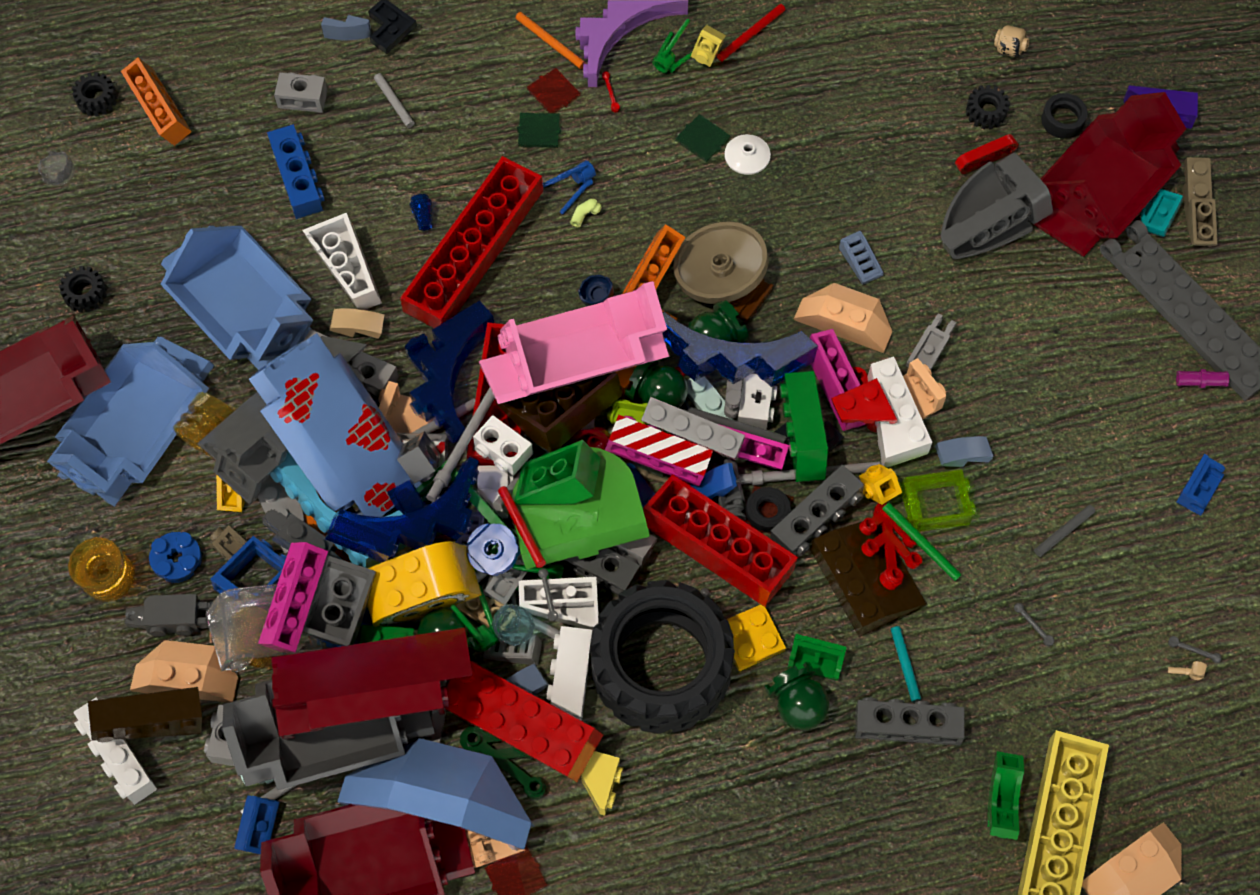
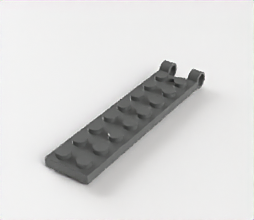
[1100,220,1260,401]

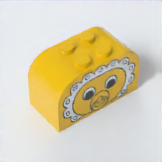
[367,541,482,627]

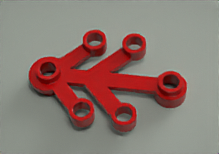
[859,502,922,590]

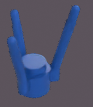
[543,160,596,214]

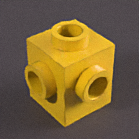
[859,464,902,505]

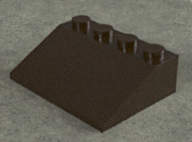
[496,372,623,453]
[810,522,927,637]

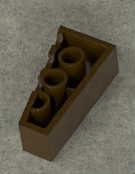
[88,687,202,743]

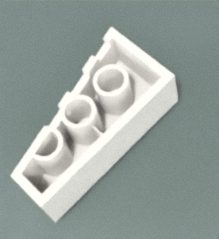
[302,213,382,310]
[868,357,932,468]

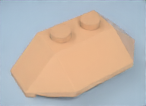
[794,283,892,353]
[130,640,239,703]
[1082,822,1181,895]

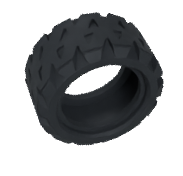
[590,580,735,734]

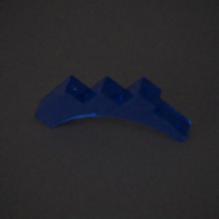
[409,300,495,444]
[662,311,818,387]
[325,457,479,563]

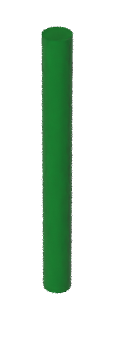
[882,502,962,581]

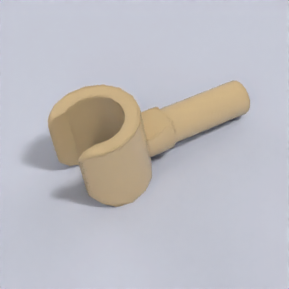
[1168,661,1207,681]

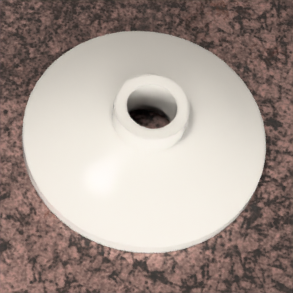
[725,134,771,175]

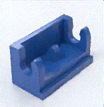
[1176,454,1225,516]

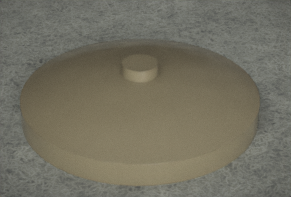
[673,222,769,304]

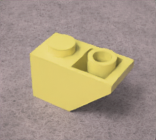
[690,25,726,67]
[581,751,623,815]

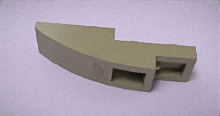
[1183,157,1217,246]

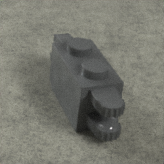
[262,509,345,561]
[125,594,219,637]

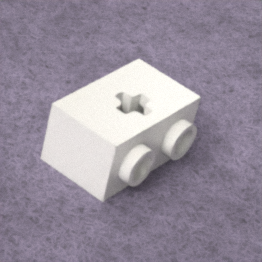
[738,373,777,430]

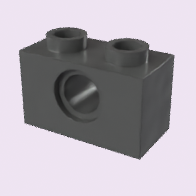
[397,431,441,484]

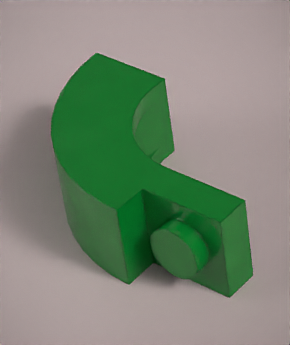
[987,751,1024,840]

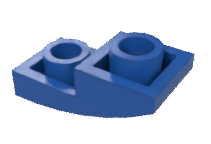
[690,463,737,499]

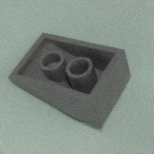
[302,555,376,646]

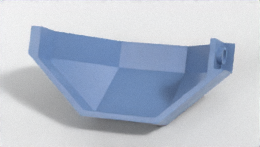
[338,738,534,851]

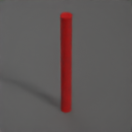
[716,4,786,62]
[498,486,546,568]

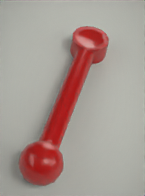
[601,71,620,112]

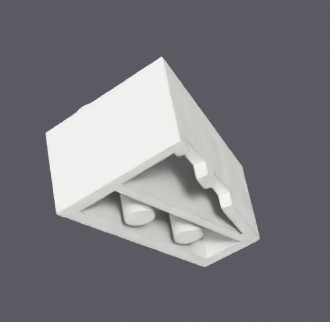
[519,577,598,631]

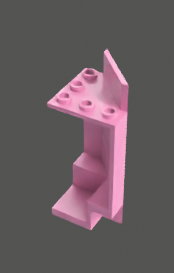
[479,281,669,404]

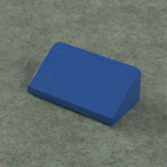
[234,795,280,854]

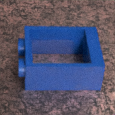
[210,536,286,619]

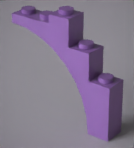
[576,0,688,87]

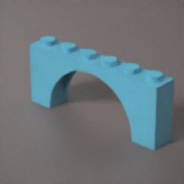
[270,451,415,568]

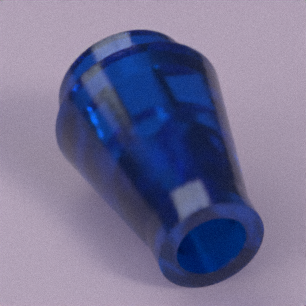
[409,194,432,231]

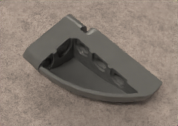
[941,153,1053,259]

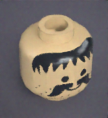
[994,25,1030,58]

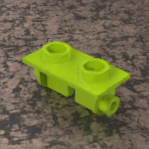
[607,399,648,425]

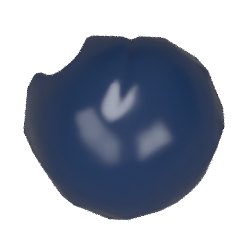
[578,274,615,307]

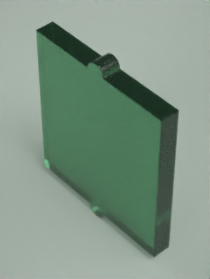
[517,113,561,148]
[675,114,730,163]

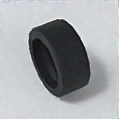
[1041,93,1088,139]

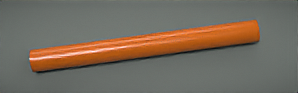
[515,12,586,69]

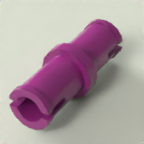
[1176,369,1229,388]

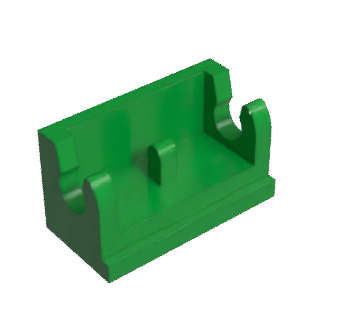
[787,634,847,681]

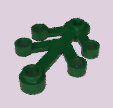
[460,726,546,800]

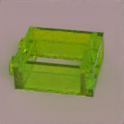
[900,469,976,532]

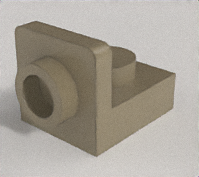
[208,525,247,561]

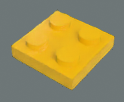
[726,605,786,671]

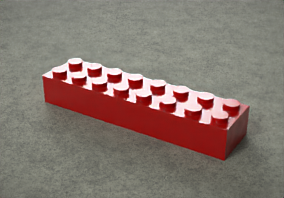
[400,156,543,333]

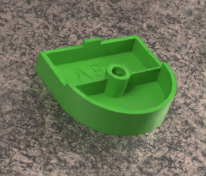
[512,447,650,569]

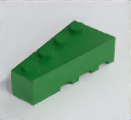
[780,371,828,482]

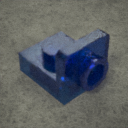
[405,334,443,377]
[387,479,427,520]

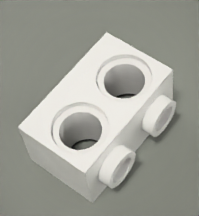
[473,415,533,476]

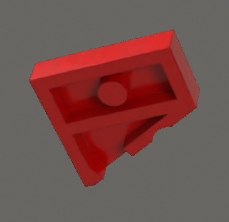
[831,378,897,424]

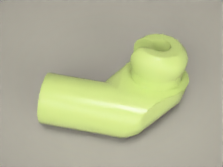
[570,199,602,227]

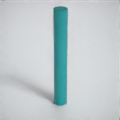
[890,626,922,703]

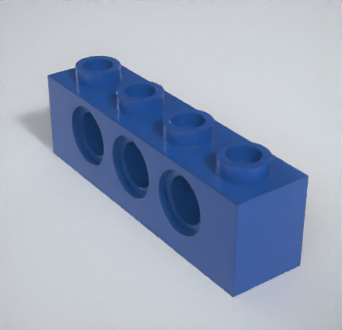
[267,124,325,219]

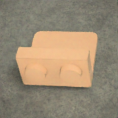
[903,358,947,420]
[379,381,437,433]

